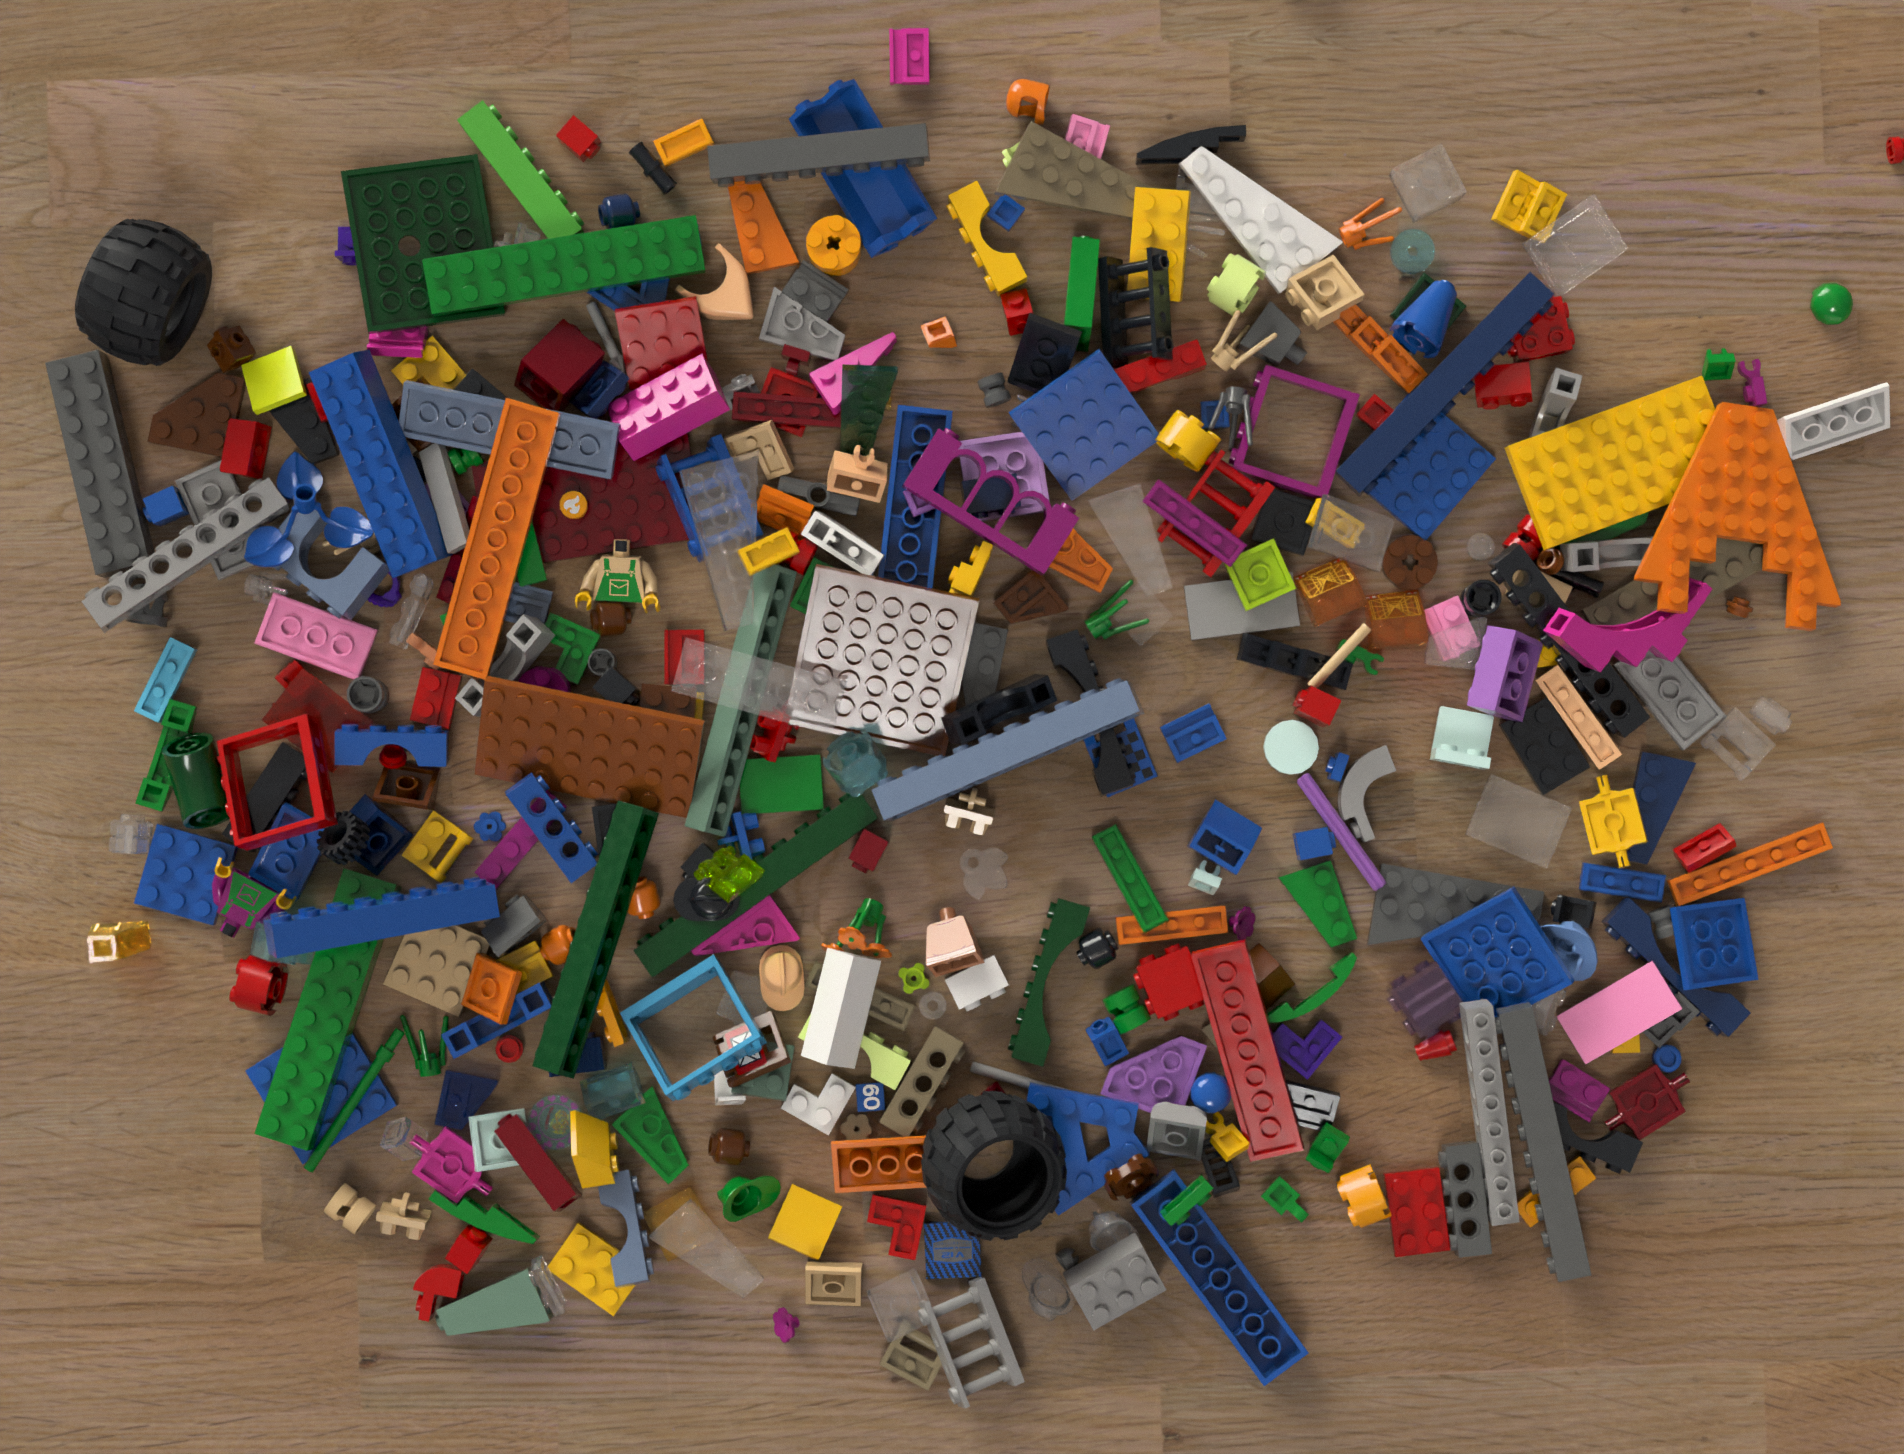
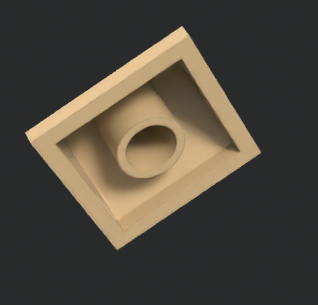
[805,1261,863,1306]

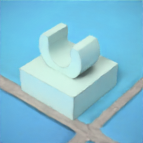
[1188,860,1222,895]

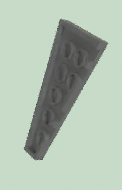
[1367,864,1544,945]

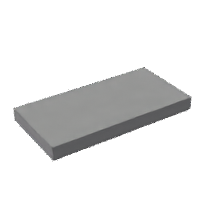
[175,460,255,581]
[1184,572,1300,641]
[1613,650,1726,751]

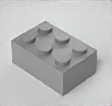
[1063,1233,1166,1330]

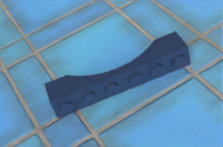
[1601,898,1751,1037]

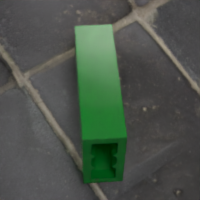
[1063,236,1100,352]

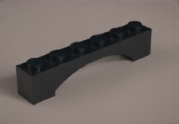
[1045,629,1136,797]

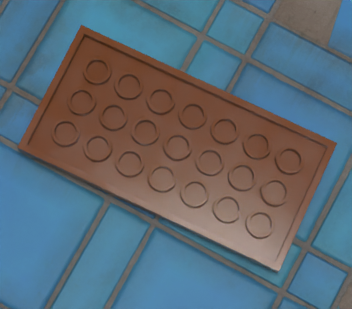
[475,676,705,818]

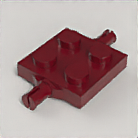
[1604,1064,1690,1140]

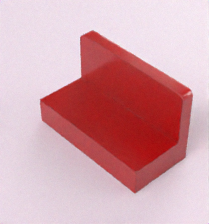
[220,418,272,480]

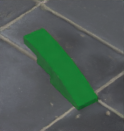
[429,1190,540,1244]

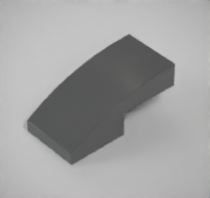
[1643,992,1700,1048]

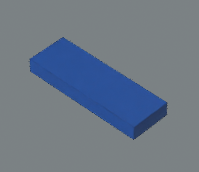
[1579,863,1666,902]

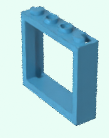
[620,954,767,1101]

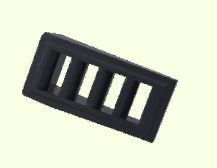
[1201,1138,1240,1198]

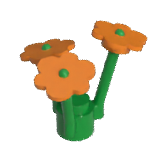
[821,898,892,958]

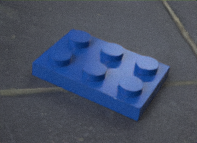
[248,803,325,901]

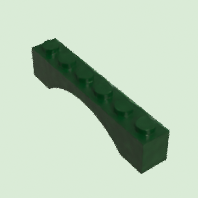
[1007,898,1090,1067]

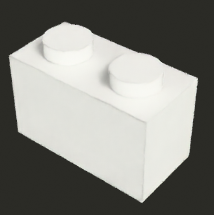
[945,955,1009,1011]

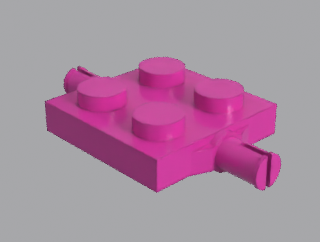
[409,1126,493,1204]

